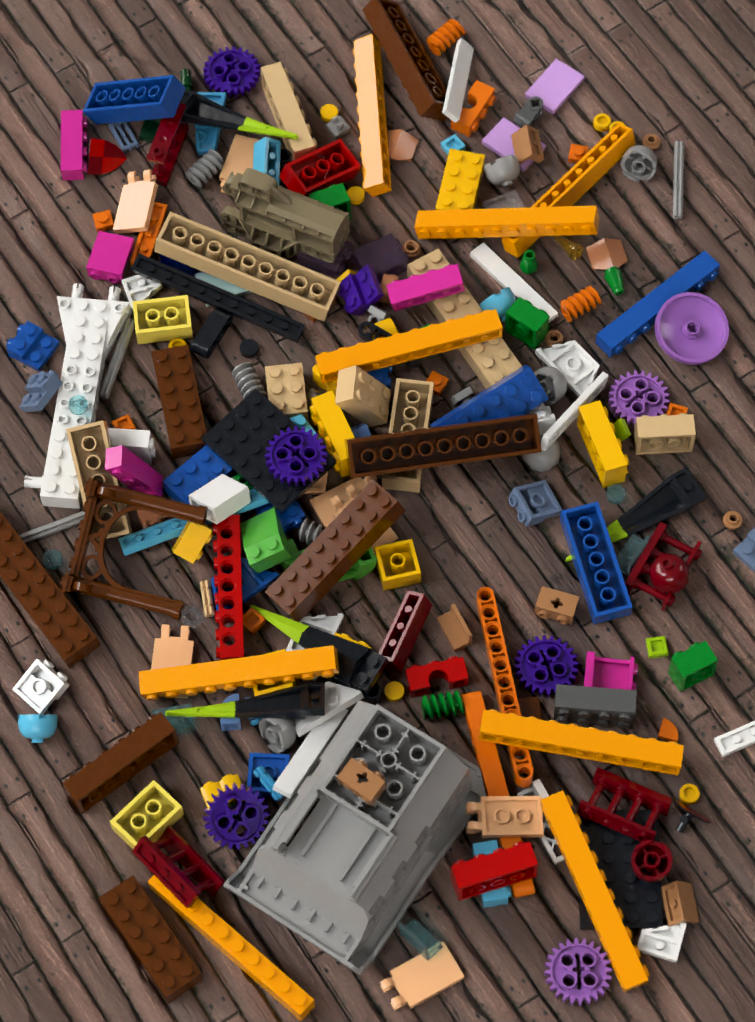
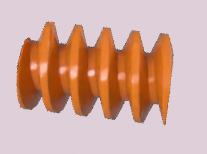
[427,19,466,56]
[560,286,601,323]

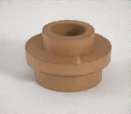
[642,134,660,151]
[402,240,420,258]
[545,330,563,347]
[723,511,742,530]

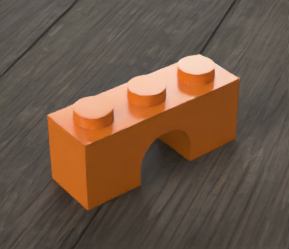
[451,80,496,137]

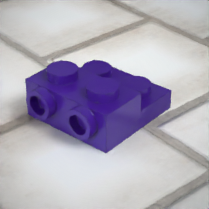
[338,264,384,316]

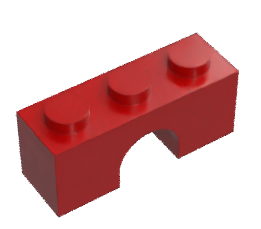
[405,656,469,698]

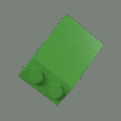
[240,508,292,573]

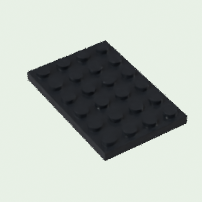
[201,389,336,514]
[576,810,663,930]

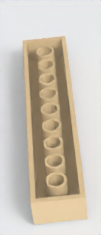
[154,212,341,322]
[407,248,522,389]

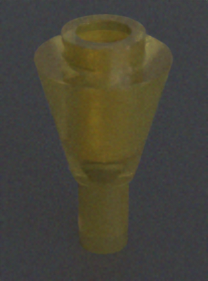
[554,236,583,260]

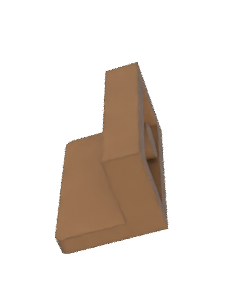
[511,124,544,165]
[436,604,472,652]
[661,881,699,926]

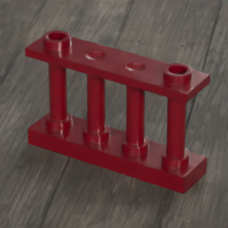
[146,103,189,187]
[625,521,703,612]
[577,767,672,842]
[132,826,225,908]

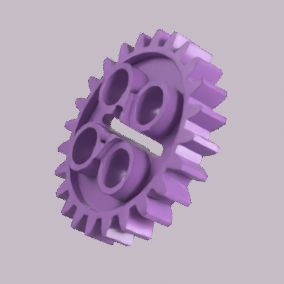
[608,370,670,428]
[544,938,612,1006]

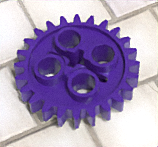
[203,46,260,98]
[265,426,328,487]
[514,635,579,698]
[203,783,270,849]

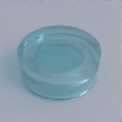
[68,395,88,415]
[606,484,626,504]
[42,550,62,570]

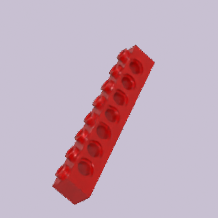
[213,515,244,660]

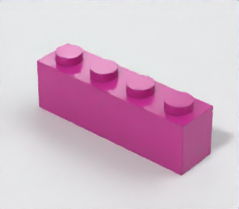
[61,110,88,180]
[386,264,466,312]
[105,445,163,497]

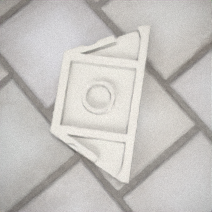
[535,340,600,397]
[286,613,344,682]
[295,681,364,737]

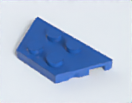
[211,557,280,611]

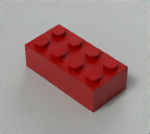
[279,138,361,197]
[450,841,538,901]

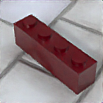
[378,590,432,673]

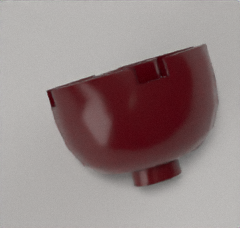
[650,554,689,593]
[631,840,673,883]

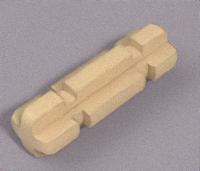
[200,580,215,617]

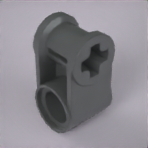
[513,96,543,128]

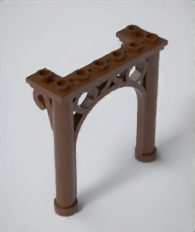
[60,478,208,620]

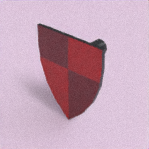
[87,138,127,175]
[674,799,711,833]

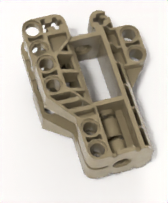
[221,168,350,263]

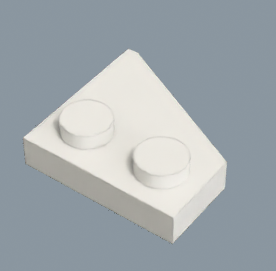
[121,275,162,312]
[637,923,687,963]

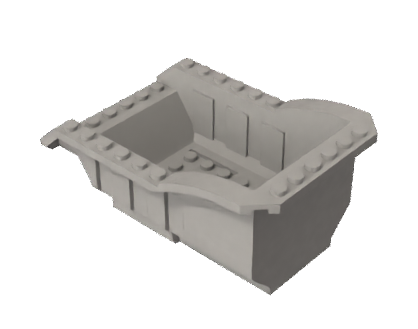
[223,700,486,976]

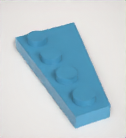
[194,92,227,155]

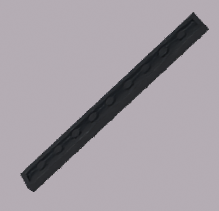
[131,253,305,343]

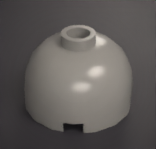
[621,145,657,182]
[483,155,520,188]
[534,367,567,405]
[523,435,561,472]
[259,718,297,754]

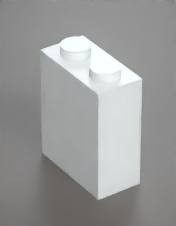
[108,428,156,465]
[188,474,251,524]

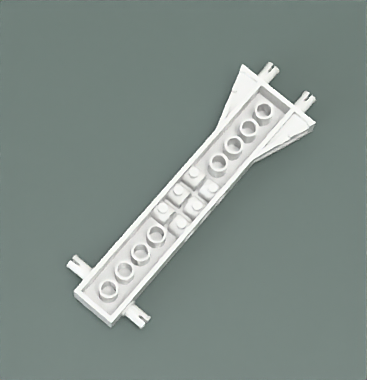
[24,283,132,509]

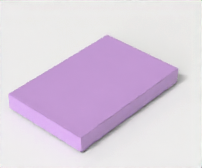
[525,59,585,115]
[482,117,546,172]

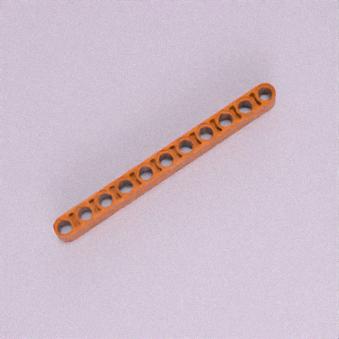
[476,587,533,788]
[461,690,535,898]

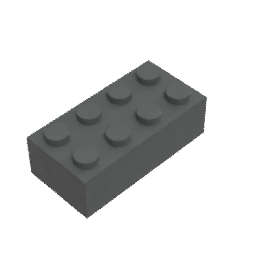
[553,684,637,729]

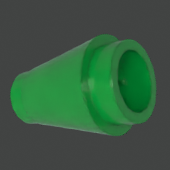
[519,250,538,274]
[604,267,625,295]

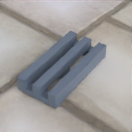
[108,122,139,154]

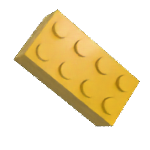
[435,149,485,210]
[309,391,355,477]
[576,400,629,488]

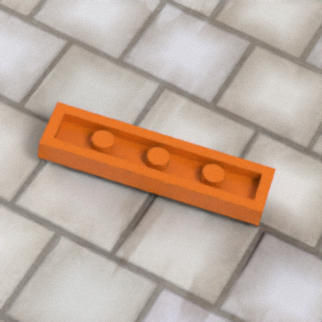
[130,202,168,265]

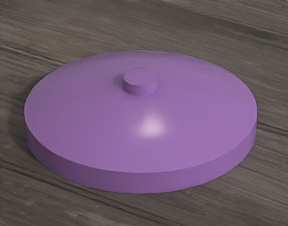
[655,292,729,365]

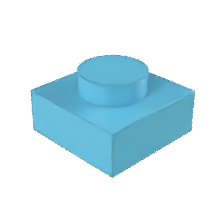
[440,134,466,155]

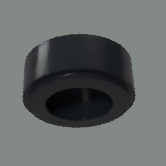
[240,339,258,358]

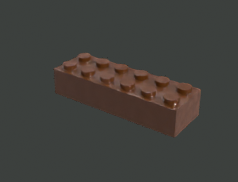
[151,344,206,459]
[63,712,179,814]
[99,875,203,1004]

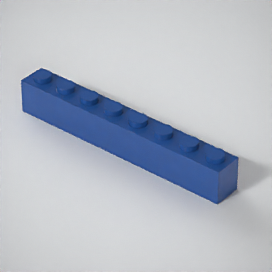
[595,250,720,358]

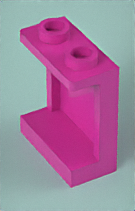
[86,231,135,284]
[584,651,638,690]

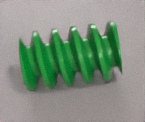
[421,690,464,721]

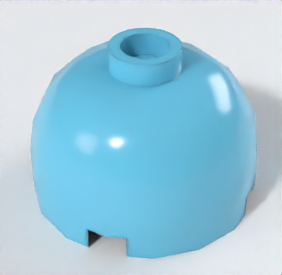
[479,287,516,322]
[18,714,58,743]

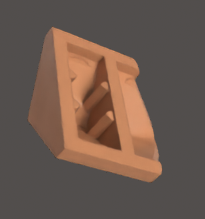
[387,129,419,161]
[586,238,628,270]

